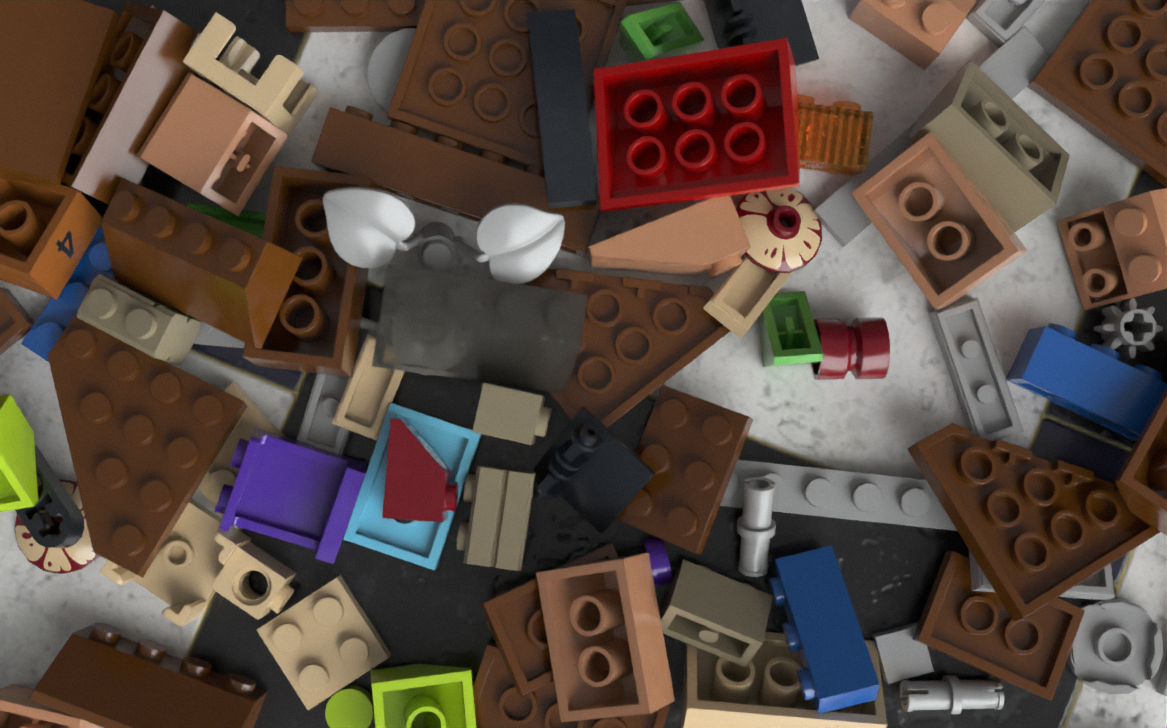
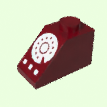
[382,418,458,523]

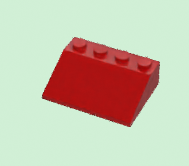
[593,38,800,212]

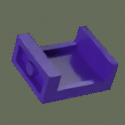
[214,428,366,564]

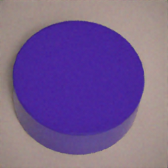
[643,537,673,587]

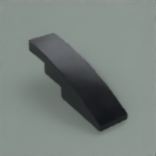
[527,9,597,209]

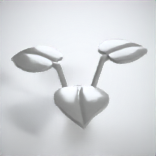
[323,187,565,375]

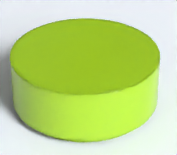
[325,685,374,728]

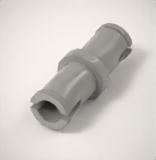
[737,477,776,577]
[900,675,1004,715]

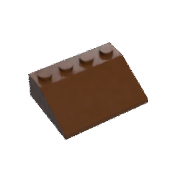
[0,0,119,186]

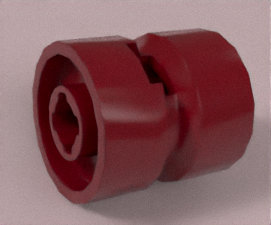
[811,317,890,380]

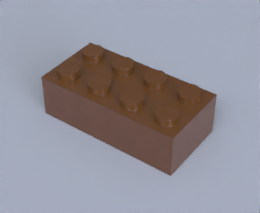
[242,166,378,377]

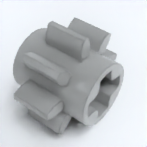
[1094,298,1163,359]

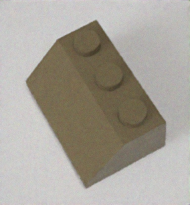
[909,60,1070,233]

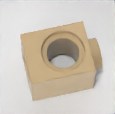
[210,542,297,620]

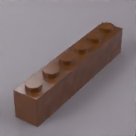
[311,106,601,258]

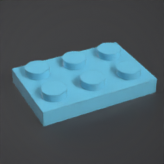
[343,403,482,570]

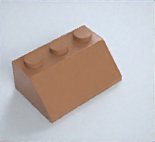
[536,553,675,722]

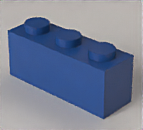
[1006,323,1167,441]
[768,545,880,714]

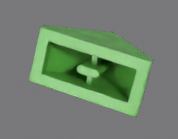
[619,2,705,63]
[759,291,823,367]

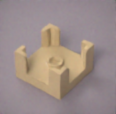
[183,12,319,138]
[99,498,251,627]

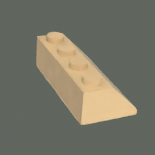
[681,632,887,728]

